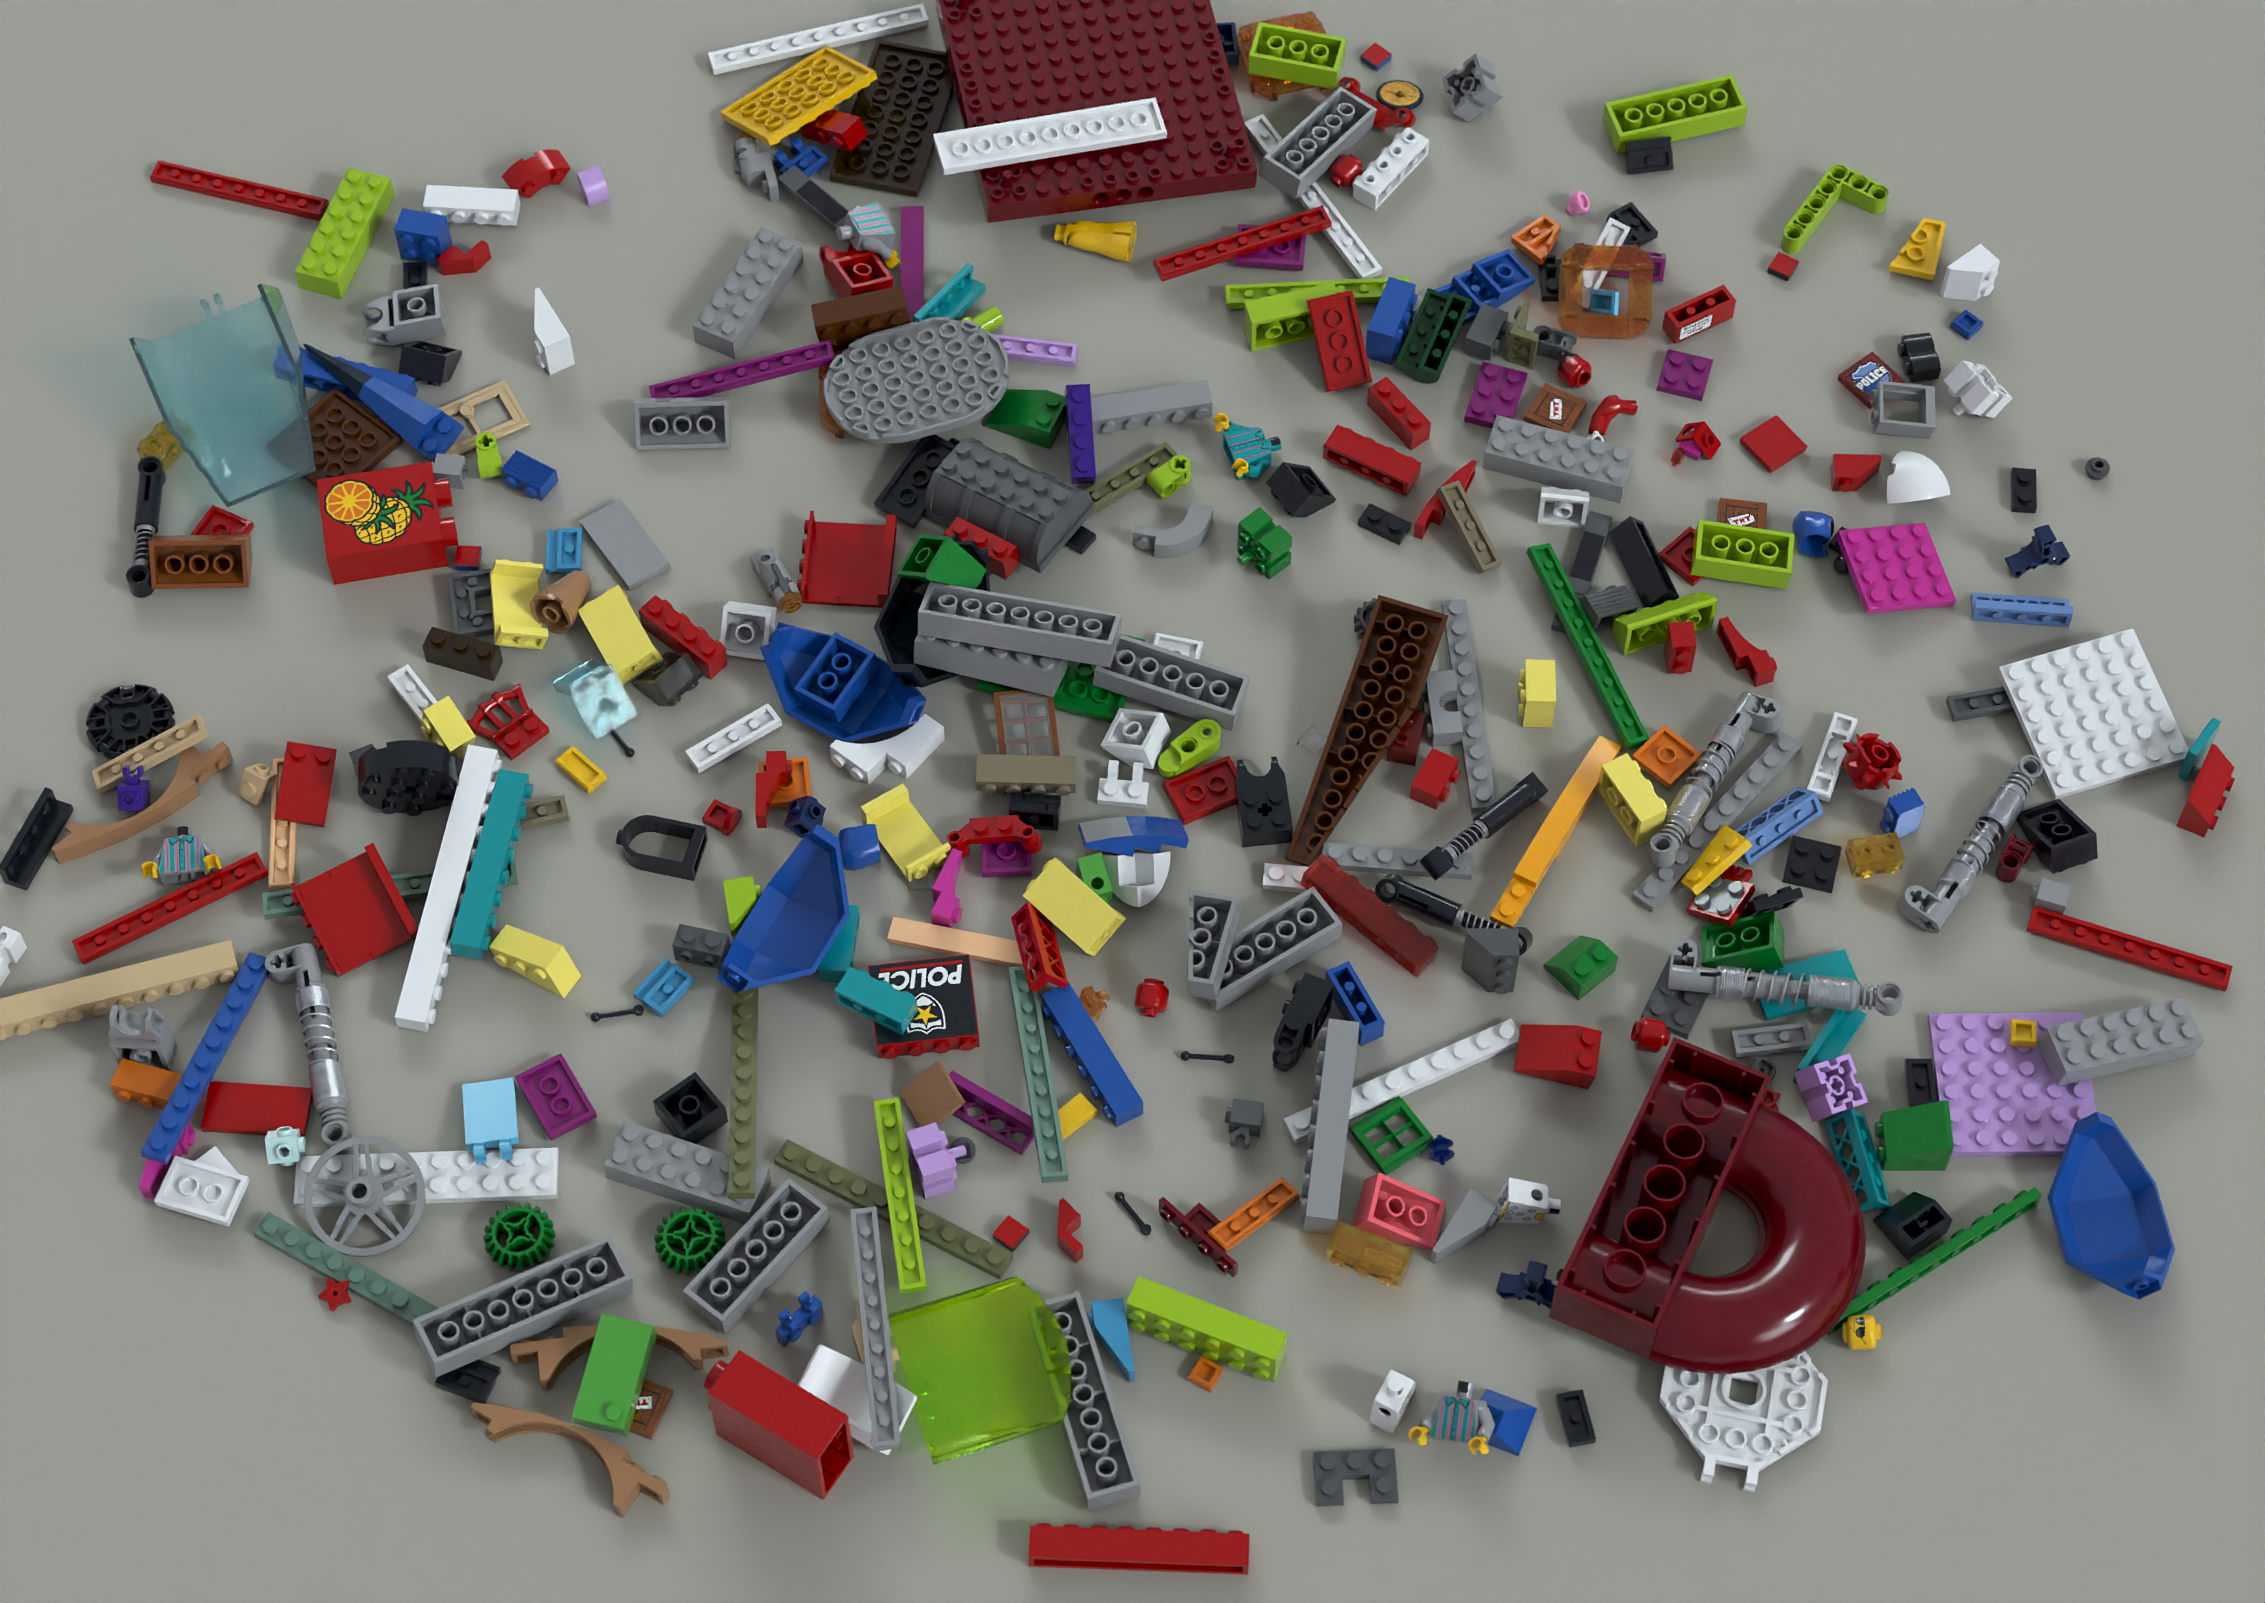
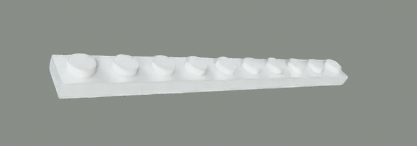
[708,3,929,75]
[1244,114,1382,279]
[1283,1018,1519,1144]

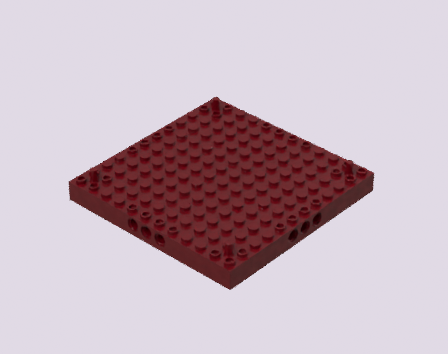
[936,0,1257,223]

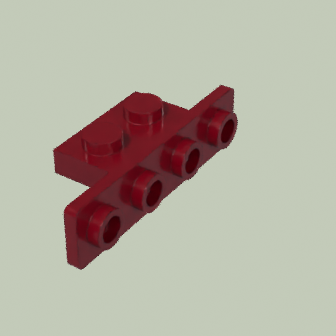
[1158,1197,1238,1277]

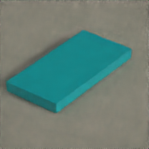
[1757,949,1859,1021]

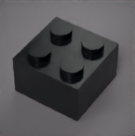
[653,1072,728,1144]

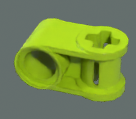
[475,432,503,479]
[1146,455,1191,499]

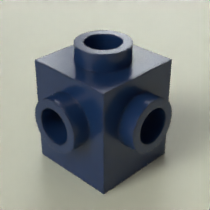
[784,795,826,838]

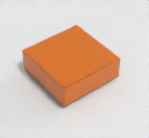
[1187,1355,1224,1393]

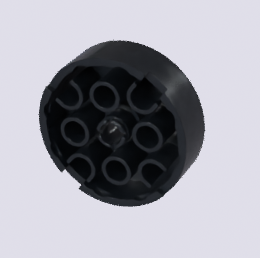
[358,740,459,816]

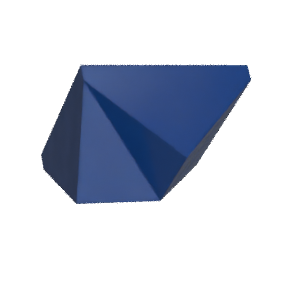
[1480,1389,1537,1456]

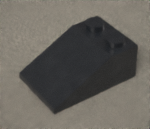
[2016,799,2098,874]

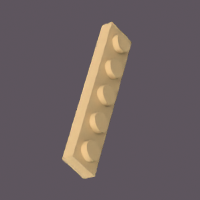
[92,713,210,794]

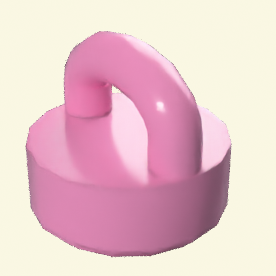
[1567,191,1590,215]

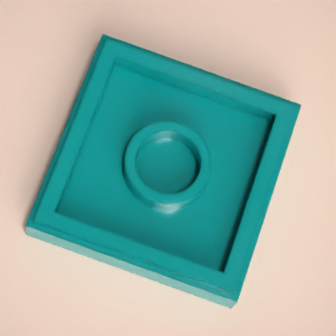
[2178,718,2221,781]

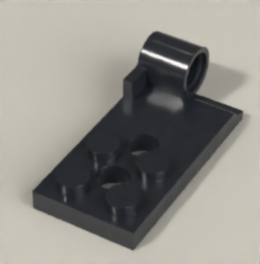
[874,434,961,528]

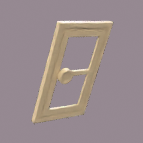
[438,380,530,456]

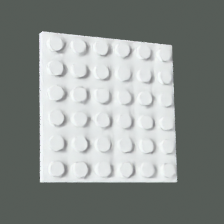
[1997,628,2189,800]

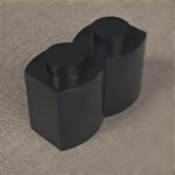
[1897,333,1941,382]

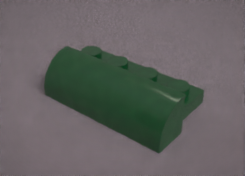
[1394,288,1472,384]

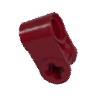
[1995,833,2036,883]

